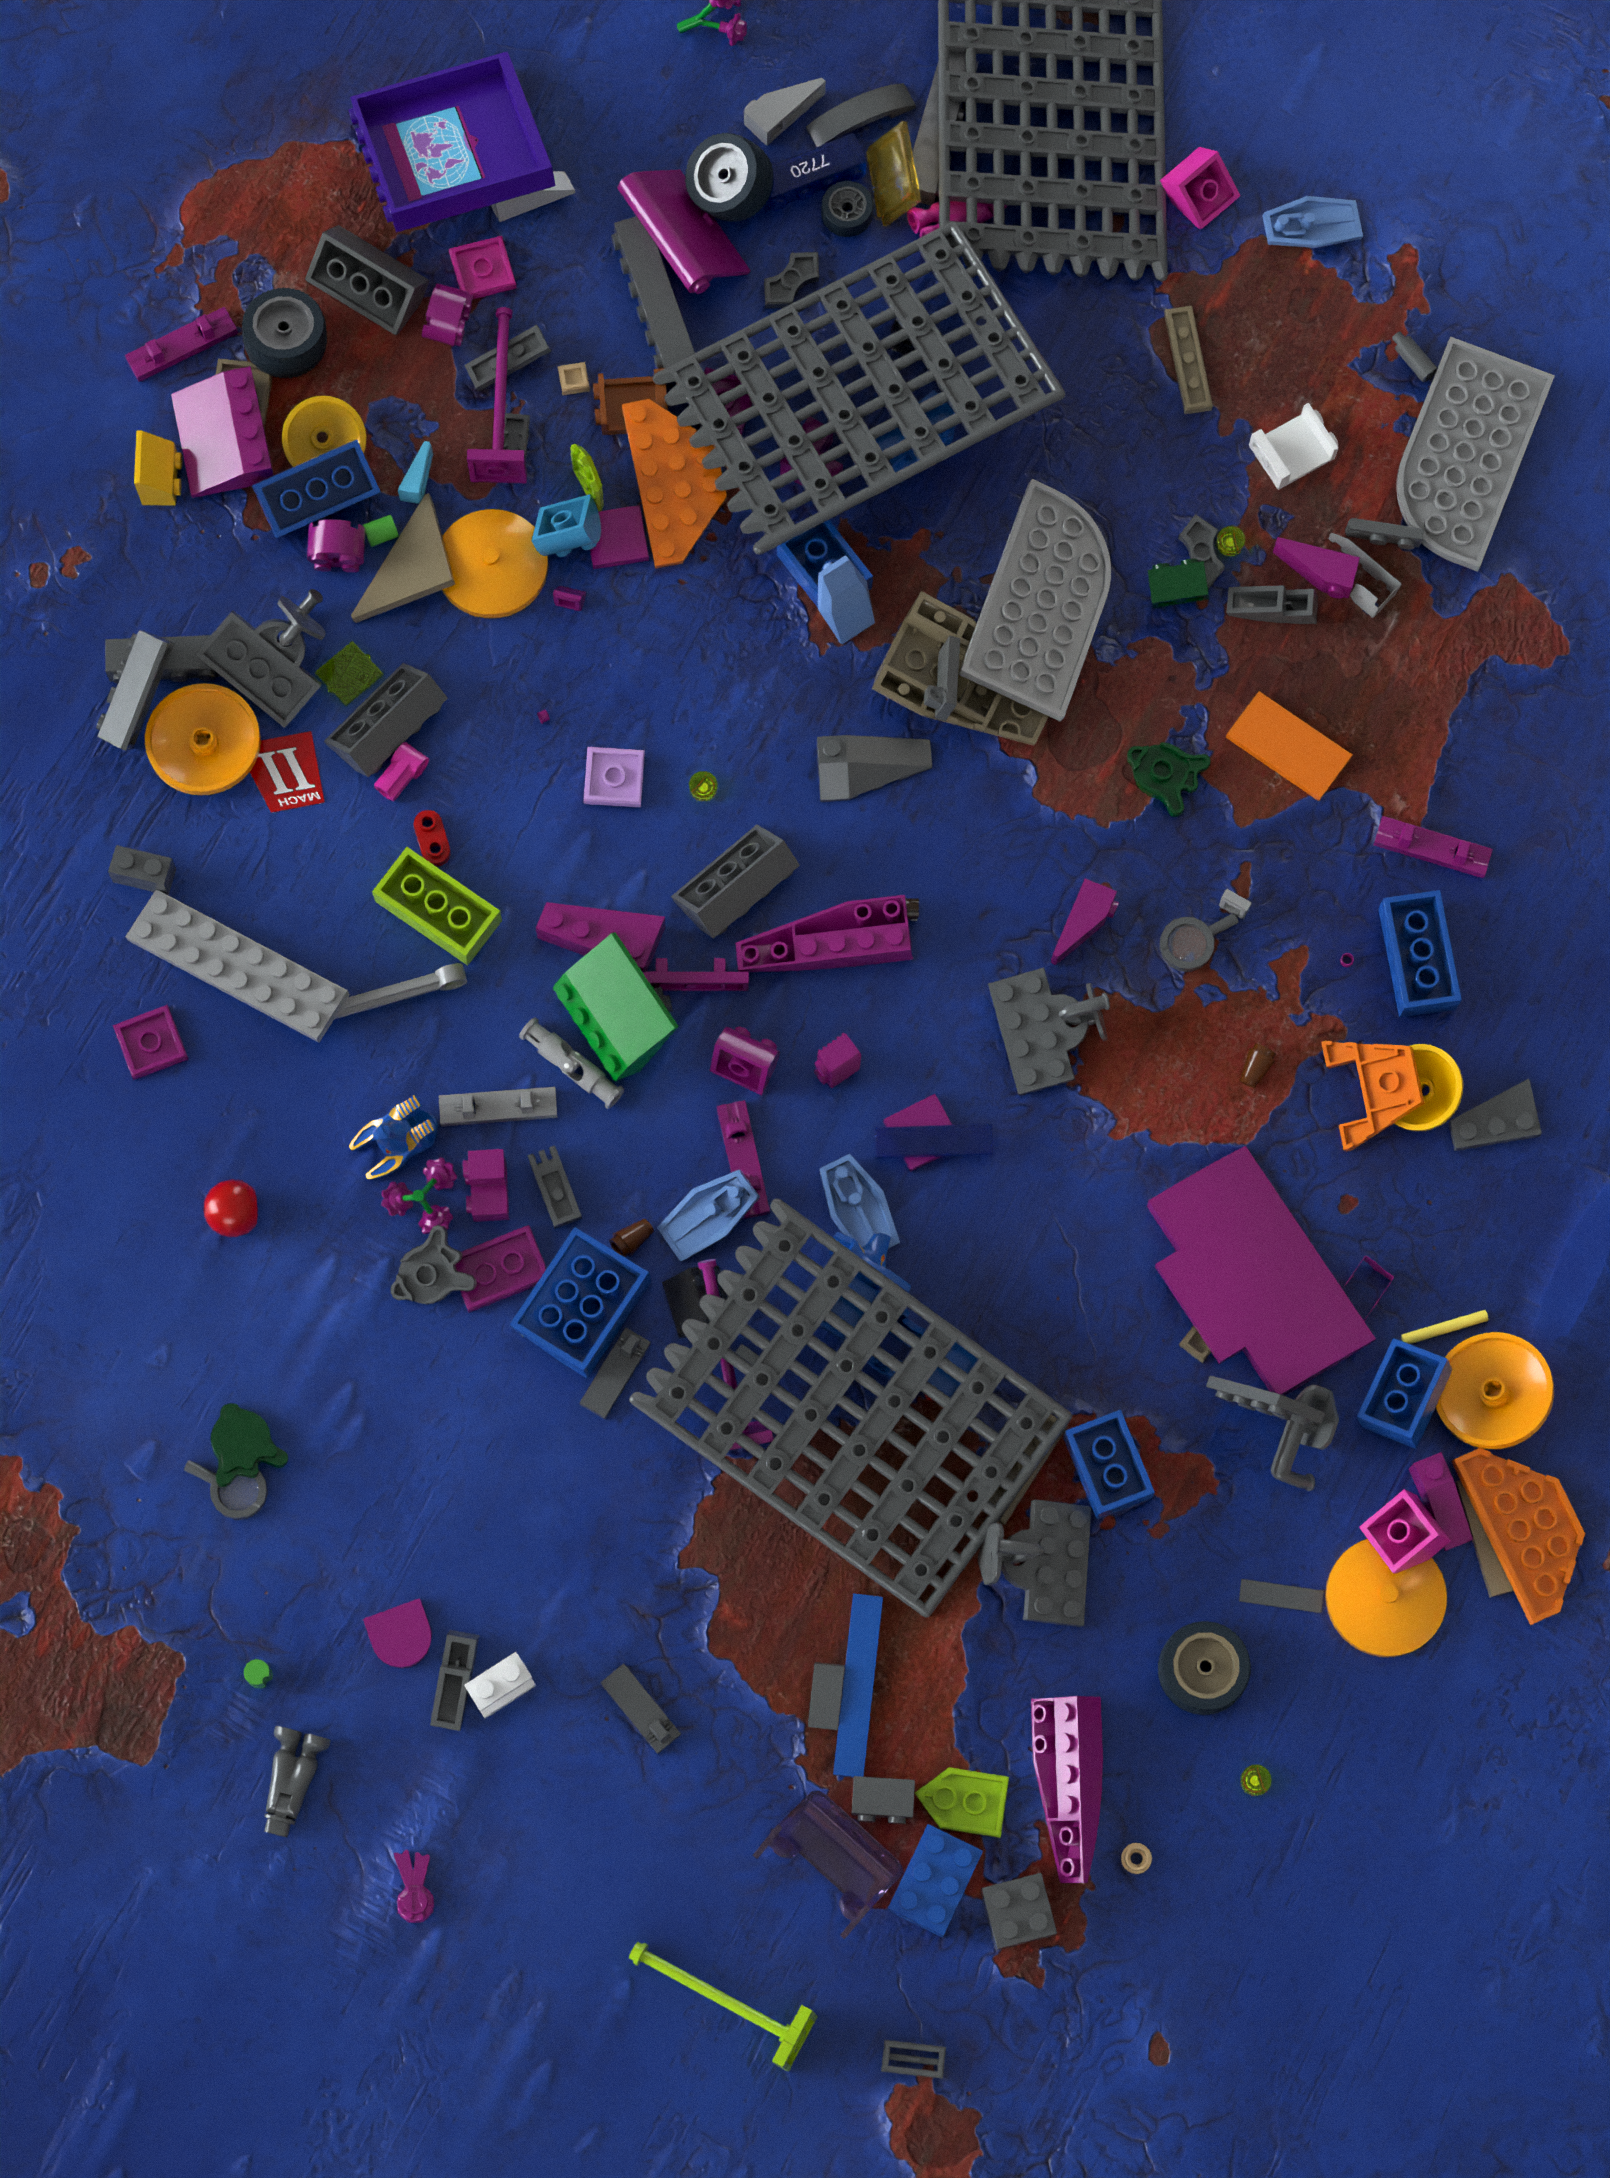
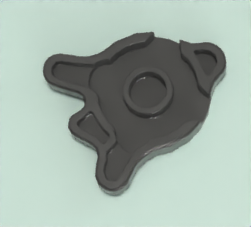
[391,1225,477,1304]

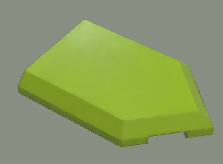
[570,444,604,512]
[915,1767,1009,1838]

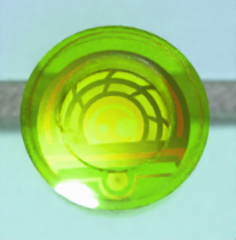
[1216,526,1245,556]
[689,771,718,801]
[1240,1765,1272,1796]

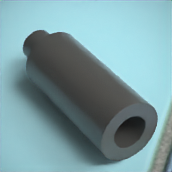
[1392,331,1438,383]

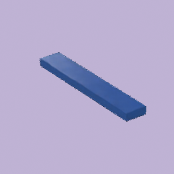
[833,1593,883,1778]

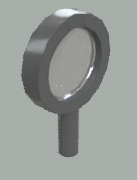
[1159,913,1239,972]
[184,1460,268,1520]

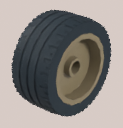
[1158,1621,1251,1715]

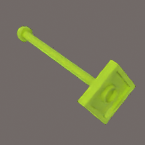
[629,1942,818,2072]

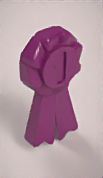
[394,1850,434,1923]

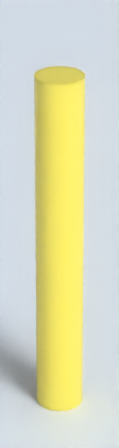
[1401,1310,1489,1344]

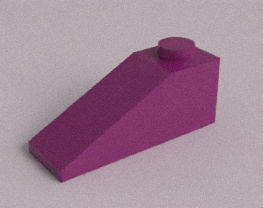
[1273,537,1360,599]
[1051,879,1119,965]
[1409,1452,1473,1551]

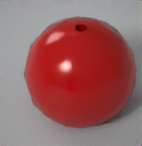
[204,1179,258,1238]

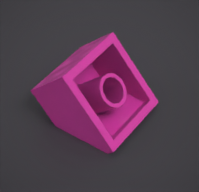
[1160,147,1241,229]
[1359,1489,1451,1574]

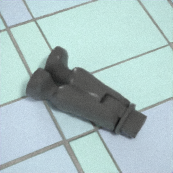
[264,1726,331,1838]

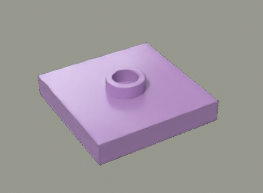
[584,747,645,807]

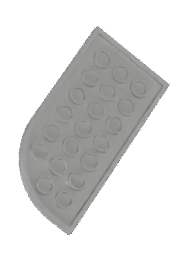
[1396,336,1555,572]
[958,479,1111,721]

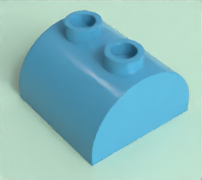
[531,494,601,557]

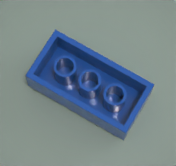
[252,440,380,538]
[1378,890,1462,1018]

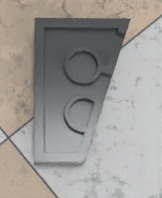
[1448,1079,1542,1151]

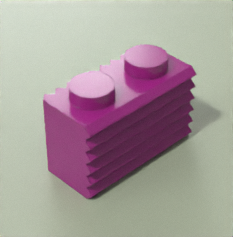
[814,1033,861,1088]

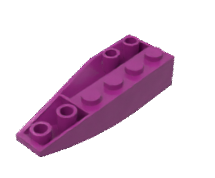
[735,895,913,972]
[1031,1696,1103,1883]

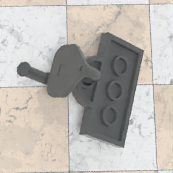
[195,589,326,728]
[988,967,1110,1096]
[1206,1376,1339,1491]
[978,1499,1091,1627]

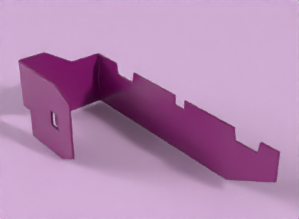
[1344,1256,1394,1322]

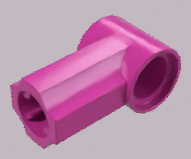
[374,742,429,802]

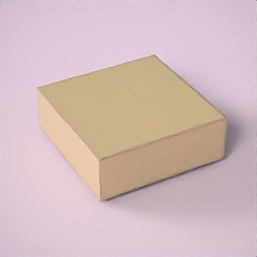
[558,362,590,396]

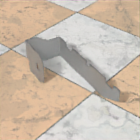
[1328,533,1402,618]

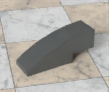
[1226,585,1318,624]
[430,1630,480,1731]

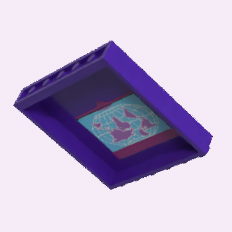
[348,51,556,233]

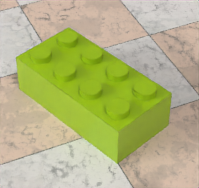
[372,847,502,966]

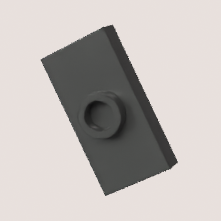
[504,413,530,461]

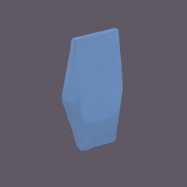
[1262,196,1363,248]
[818,555,875,644]
[819,1154,900,1249]
[657,1170,760,1262]

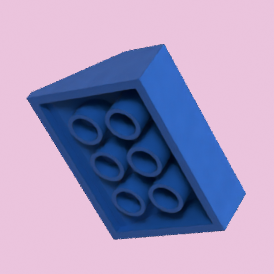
[510,1227,652,1379]

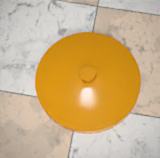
[442,509,548,618]
[145,683,261,795]
[1436,1332,1554,1449]
[1325,1539,1447,1657]

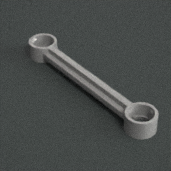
[335,963,468,1019]

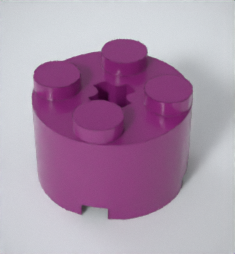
[422,283,473,346]
[307,519,365,572]

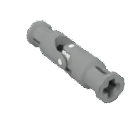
[519,1017,624,1109]

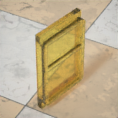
[866,121,921,226]

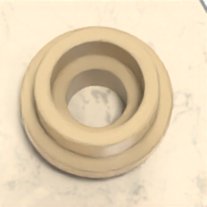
[1121,1843,1152,1874]

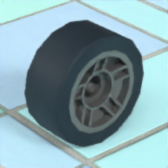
[821,181,874,237]

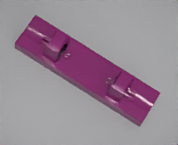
[125,307,238,382]
[1373,816,1493,878]
[643,958,749,991]
[717,1100,770,1220]

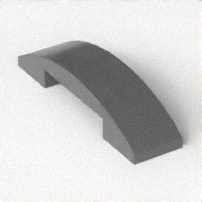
[806,83,916,151]

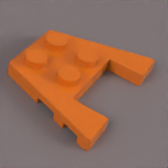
[1321,1041,1425,1152]

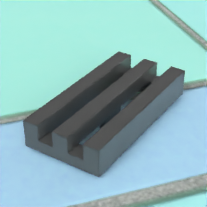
[881,2040,946,2079]

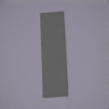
[1239,1579,1324,1613]

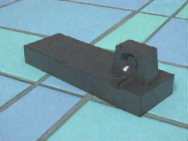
[464,325,551,391]
[924,635,960,721]
[579,1327,651,1419]
[600,1663,681,1754]

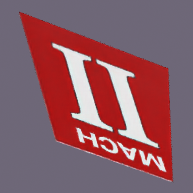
[250,731,325,813]

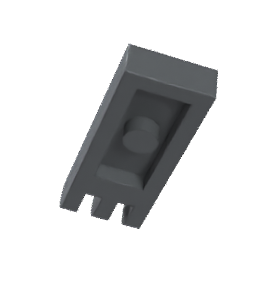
[1345,518,1424,550]
[527,1145,582,1229]

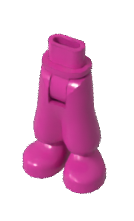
[907,201,1007,238]

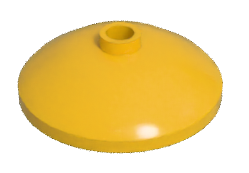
[281,396,366,467]
[1394,1044,1463,1131]

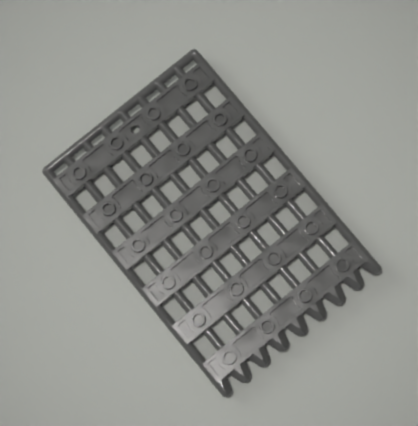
[938,0,1168,282]
[653,221,1065,555]
[629,1198,1072,1617]

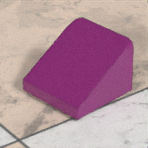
[553,586,586,611]

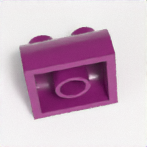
[710,1026,780,1096]

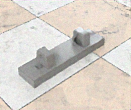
[439,1087,558,1127]

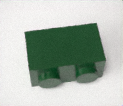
[1147,558,1209,608]

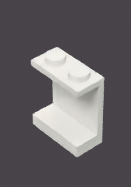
[1249,403,1339,490]
[464,1652,536,1719]

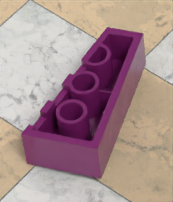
[536,902,666,972]

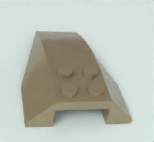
[872,591,1049,746]

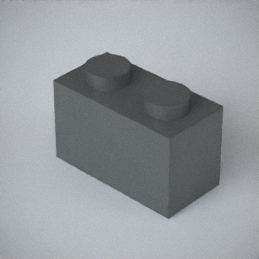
[108,845,176,895]
[851,1776,915,1824]

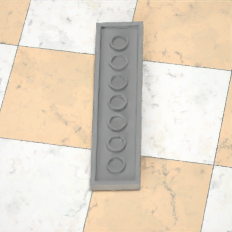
[125,890,350,1043]

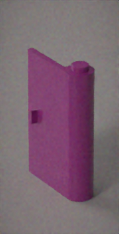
[617,169,751,294]

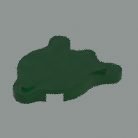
[1127,742,1211,817]
[211,1403,288,1487]

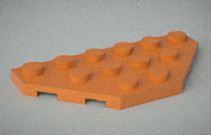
[622,399,727,569]
[1451,1448,1585,1625]

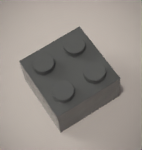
[980,1873,1057,1951]

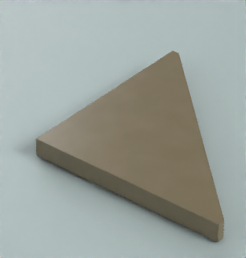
[351,493,455,623]

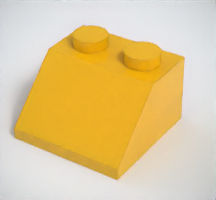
[134,430,182,506]

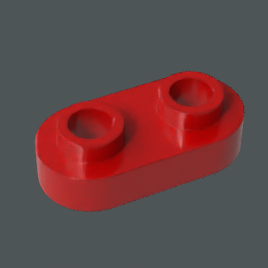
[413,810,451,867]

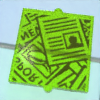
[315,641,383,706]

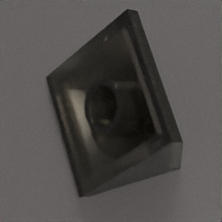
[662,1266,728,1339]

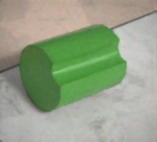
[363,514,399,547]
[244,1659,273,1689]

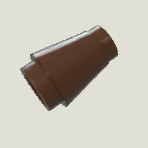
[1239,1043,1276,1089]
[609,1218,654,1257]

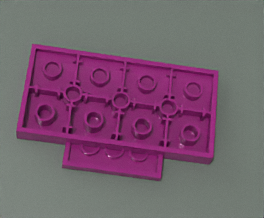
[1147,1146,1376,1396]

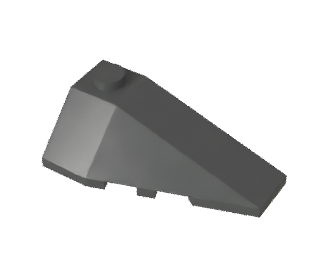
[817,735,932,802]

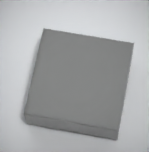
[1219,889,1252,919]

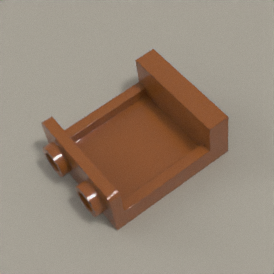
[593,368,668,435]

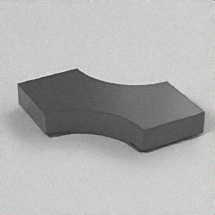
[764,252,819,309]
[1178,514,1225,590]

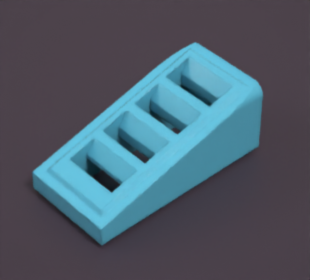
[398,441,433,504]

